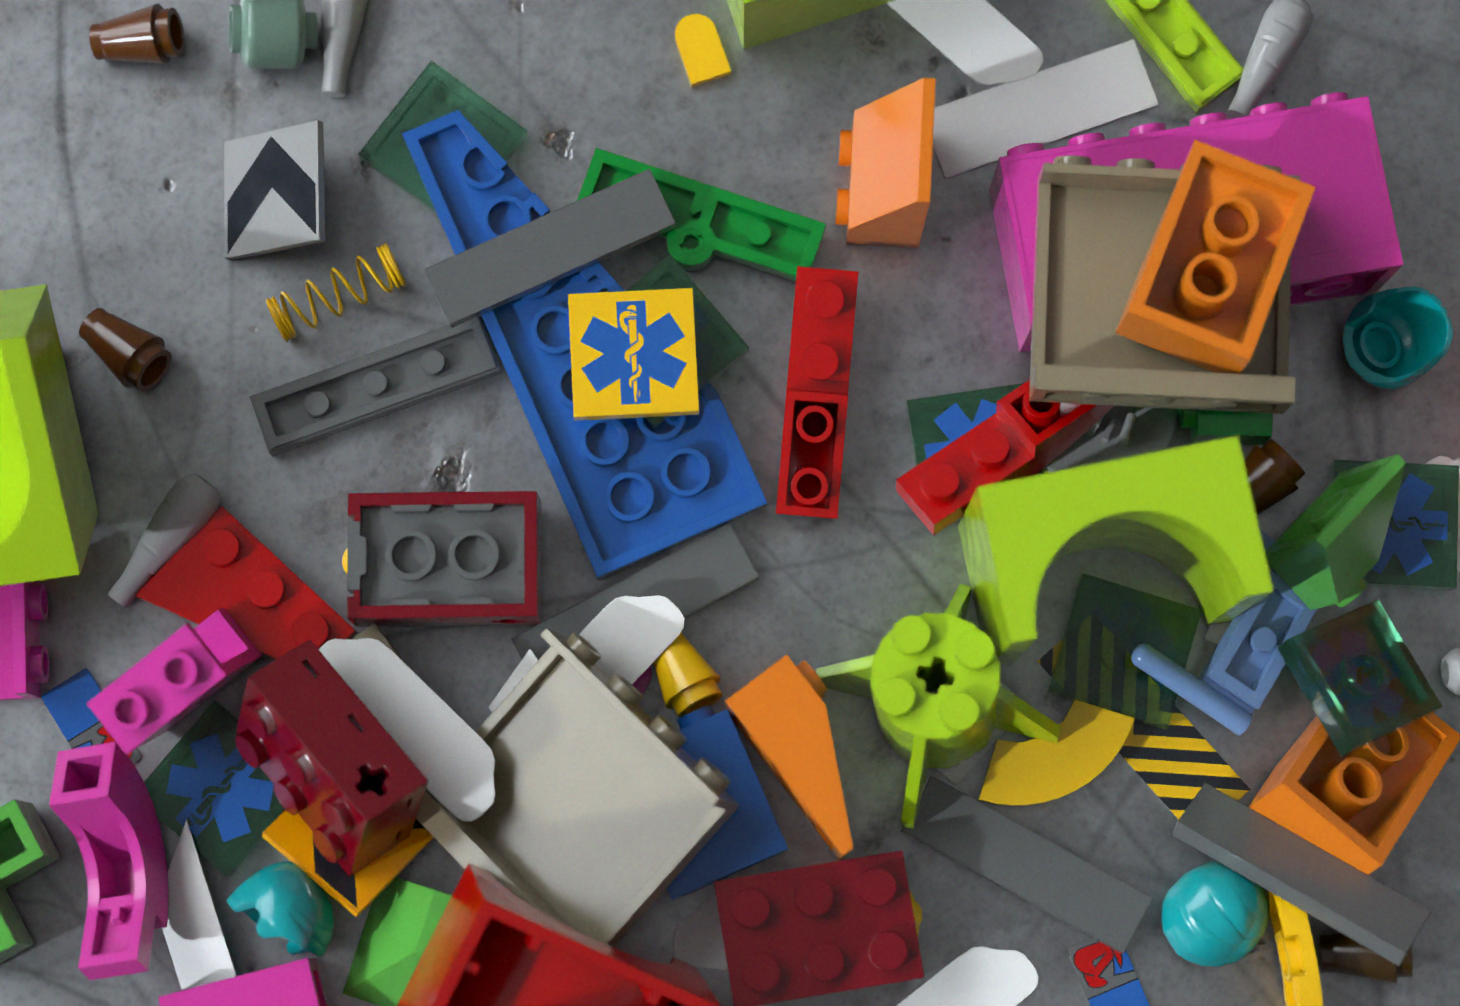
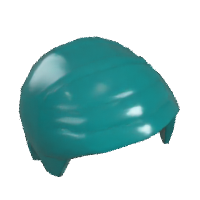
[1342,286,1454,390]
[1161,860,1268,967]
[227,861,334,957]

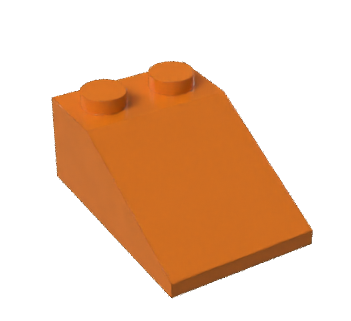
[835,78,936,248]
[1115,140,1316,374]
[725,655,853,860]
[1249,657,1460,875]

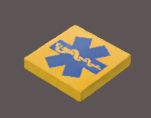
[568,288,699,421]

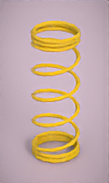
[265,243,406,342]

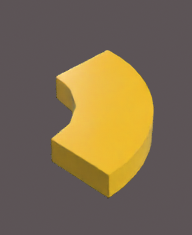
[978,699,1135,806]
[1267,890,1323,1006]

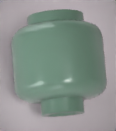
[228,0,318,69]

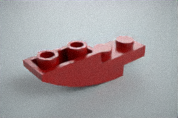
[776,266,859,519]
[896,380,1114,536]

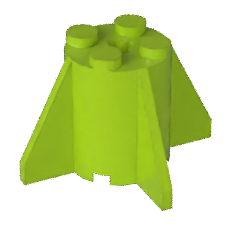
[816,584,1061,829]

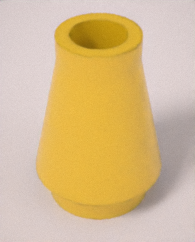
[653,632,723,718]

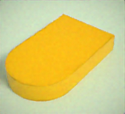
[675,14,731,88]

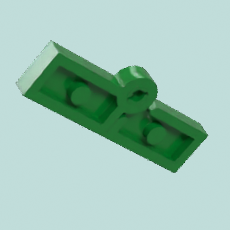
[577,148,826,282]

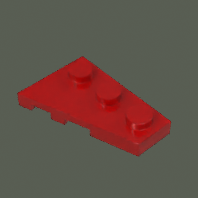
[136,506,358,660]

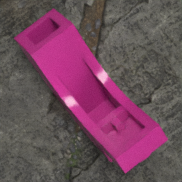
[49,742,169,980]

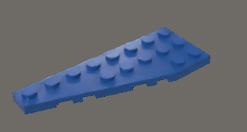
[402,110,767,580]

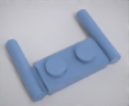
[1131,529,1317,736]

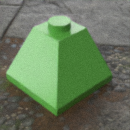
[1265,454,1406,610]
[342,877,452,1006]

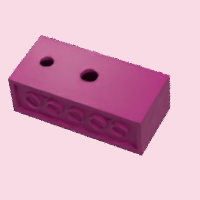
[989,92,1404,352]

